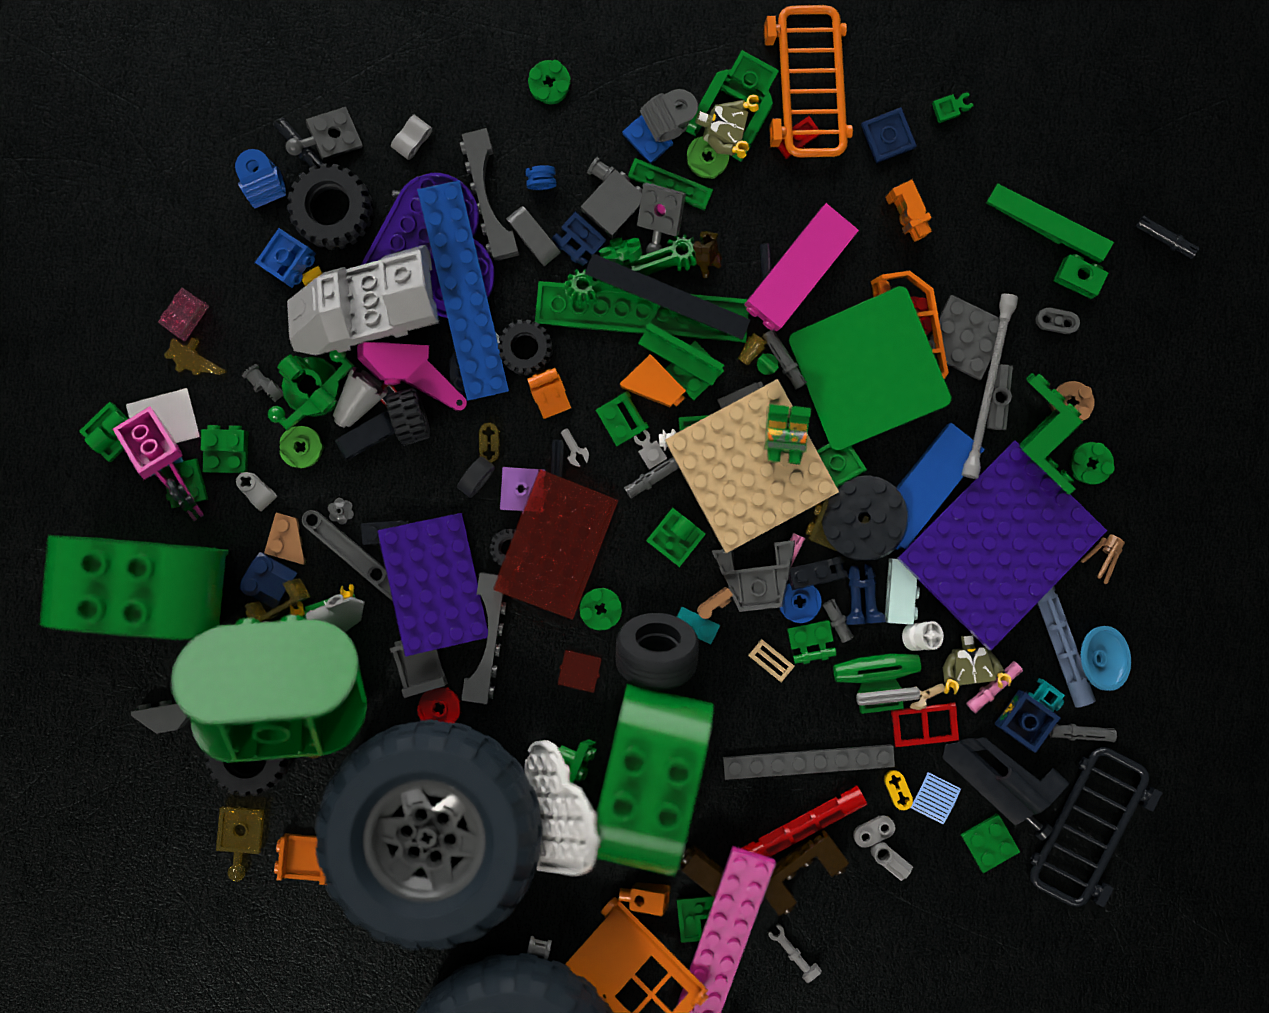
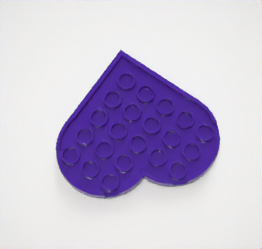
[361,173,495,318]

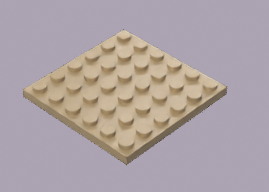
[665,379,839,553]

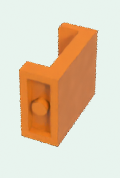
[274,833,326,885]

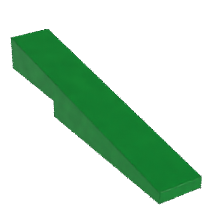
[986,184,1114,264]

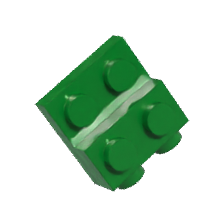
[201,425,248,473]

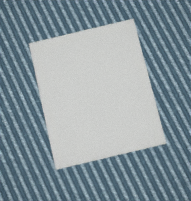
[126,388,200,443]

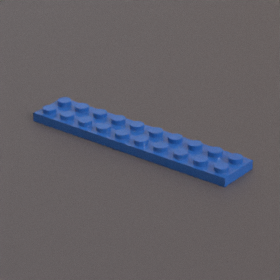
[417,180,509,401]

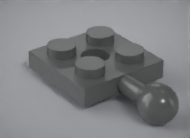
[285,107,362,161]
[637,183,686,254]

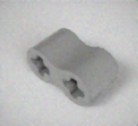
[391,115,432,160]

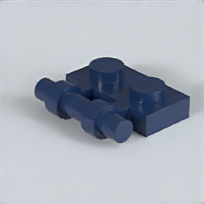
[552,212,607,267]

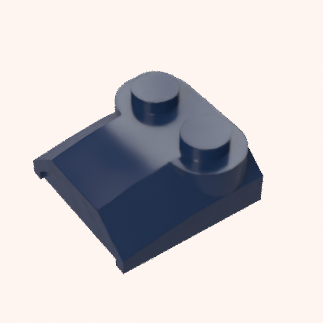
[239,552,298,610]

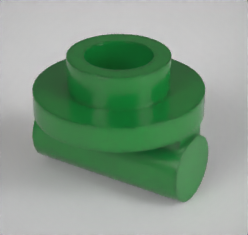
[757,353,779,375]

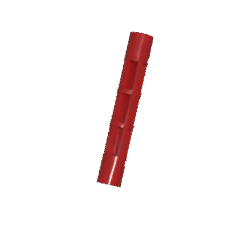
[740,786,868,858]

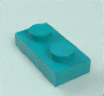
[677,607,720,644]

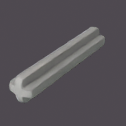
[856,687,920,706]

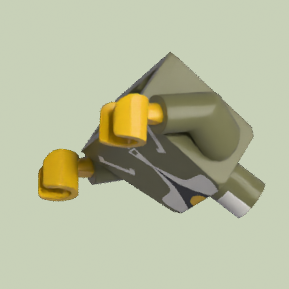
[695,95,759,158]
[943,635,1011,694]

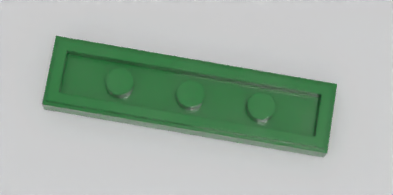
[628,158,713,211]

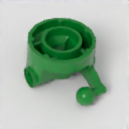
[268,350,354,431]

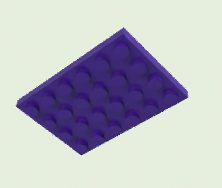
[377,513,488,657]

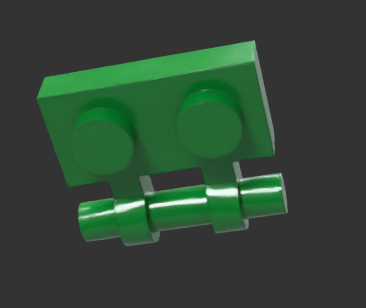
[161,459,208,509]
[787,620,836,664]

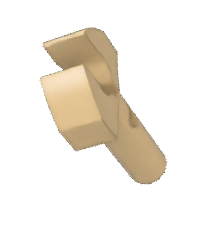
[910,684,945,710]

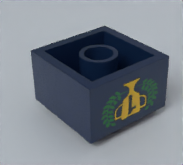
[995,690,1060,753]

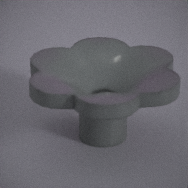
[328,498,354,524]

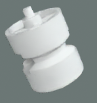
[902,621,943,651]

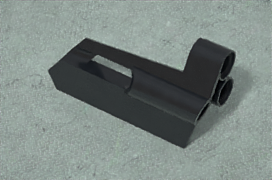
[943,737,1069,825]

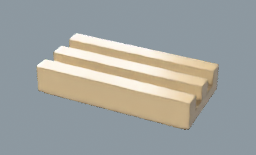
[748,639,795,683]

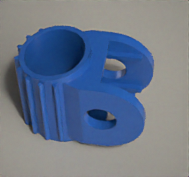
[235,149,286,209]

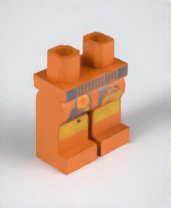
[886,180,932,242]

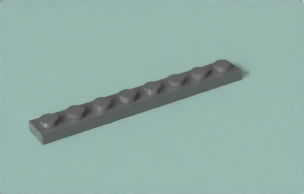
[723,744,895,780]

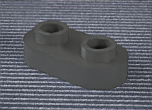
[1036,308,1080,334]

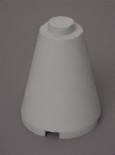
[333,367,388,428]

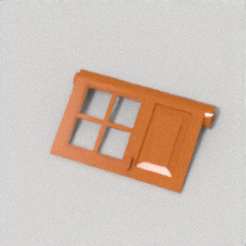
[565,897,709,1013]

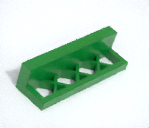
[638,323,724,386]

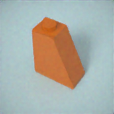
[620,354,686,407]

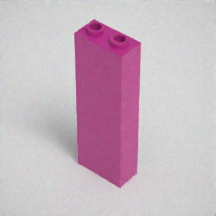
[744,203,859,331]

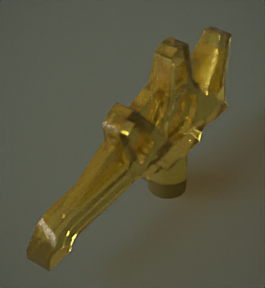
[164,337,226,375]

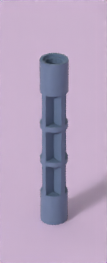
[1038,586,1096,707]

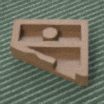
[264,513,306,565]

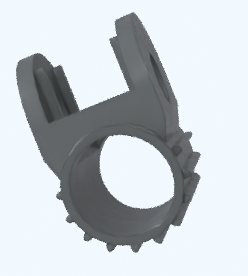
[640,89,698,142]

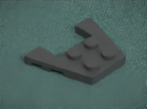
[712,540,795,612]

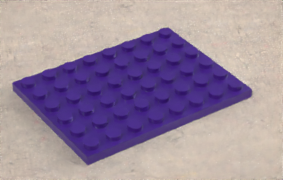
[897,441,1107,650]

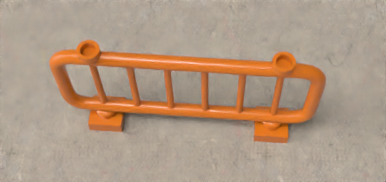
[764,5,853,157]

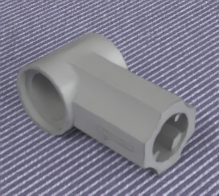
[871,841,913,881]

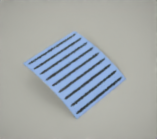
[910,772,961,824]

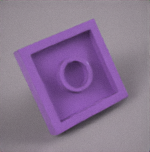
[500,467,545,512]

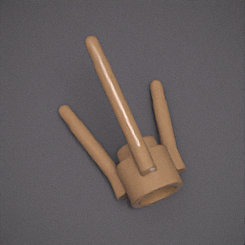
[1081,534,1125,584]

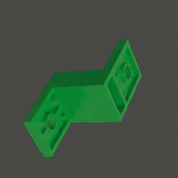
[1019,373,1083,495]

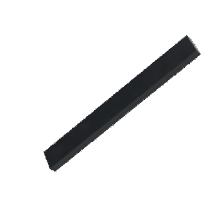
[585,254,750,340]

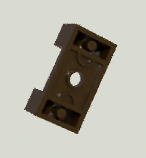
[764,828,849,916]

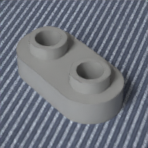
[853,816,895,847]

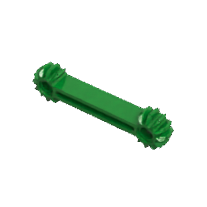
[565,234,697,306]

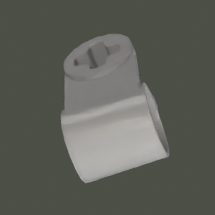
[236,472,277,512]

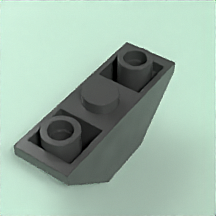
[131,700,191,733]

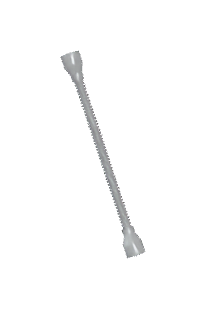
[961,294,1018,479]

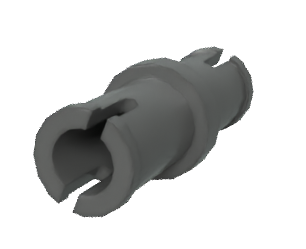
[823,599,854,643]

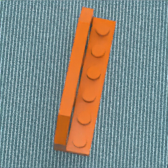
[871,271,949,379]

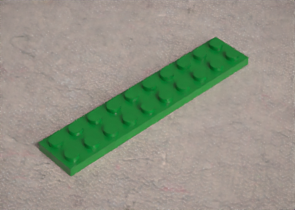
[535,281,749,343]

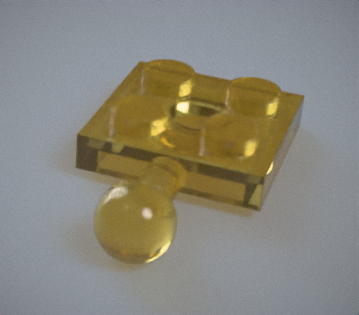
[216,806,264,882]

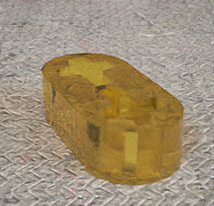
[479,423,499,463]

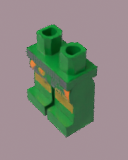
[764,404,811,465]

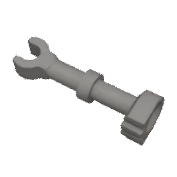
[768,923,821,983]

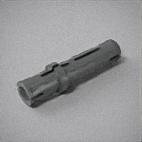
[763,330,807,390]
[624,457,679,499]
[1049,724,1117,742]

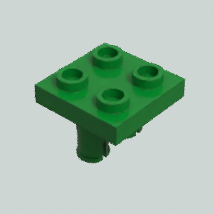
[557,739,597,785]

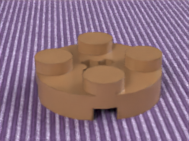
[1050,381,1094,421]

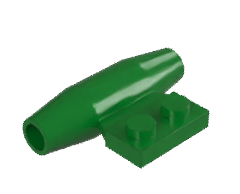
[833,653,921,714]

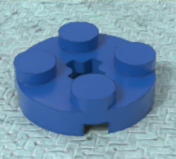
[779,583,821,623]

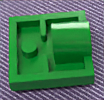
[646,508,705,567]

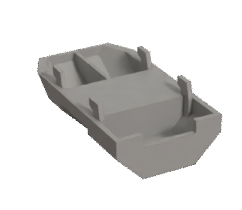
[287,245,438,355]

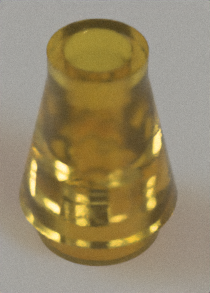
[738,333,767,365]

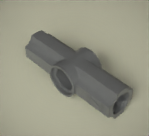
[987,364,1013,430]

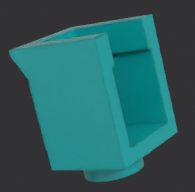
[1028,678,1065,712]

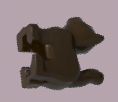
[693,231,721,279]

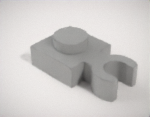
[634,430,667,470]

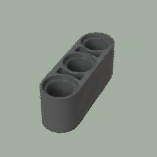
[506,206,561,266]

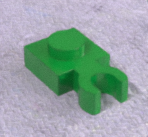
[932,93,973,123]

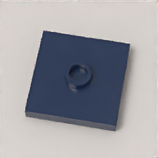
[861,107,917,163]

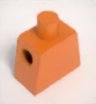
[619,882,670,916]

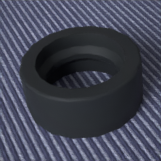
[457,456,495,498]

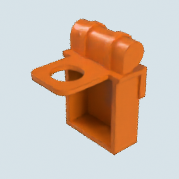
[527,368,571,419]

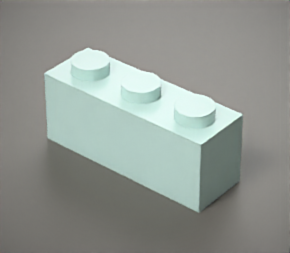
[885,558,919,625]

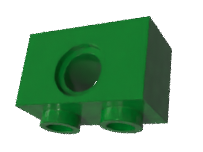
[1053,254,1108,299]

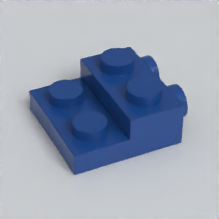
[255,228,316,288]

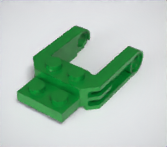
[686,50,779,162]

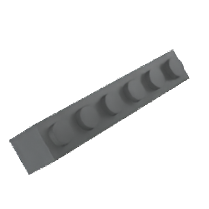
[460,128,519,261]
[461,573,510,704]

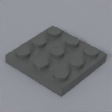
[928,295,1009,380]

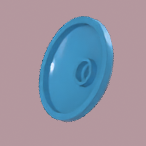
[1081,626,1131,691]

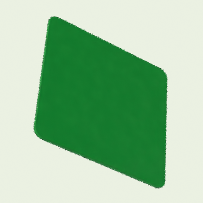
[789,286,951,450]

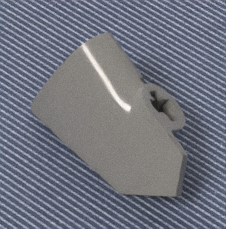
[306,594,364,633]

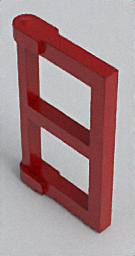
[891,702,959,747]

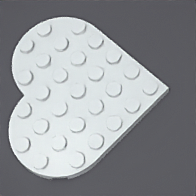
[525,740,599,875]

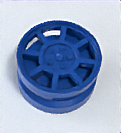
[526,166,556,190]

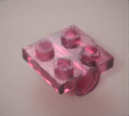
[158,288,209,341]

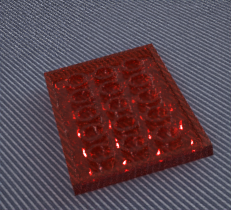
[493,469,618,620]

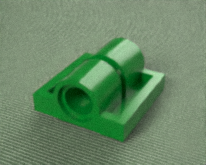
[79,402,128,462]

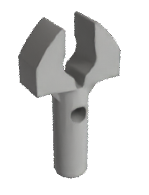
[561,429,589,467]

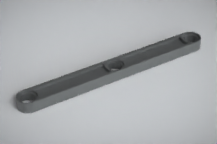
[302,510,392,600]

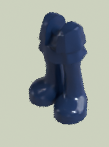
[846,564,886,625]

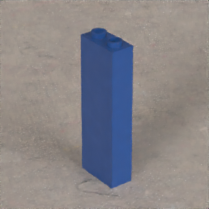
[896,423,985,550]

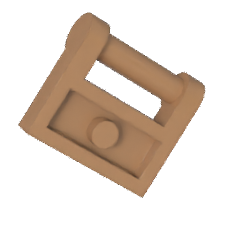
[697,587,733,619]

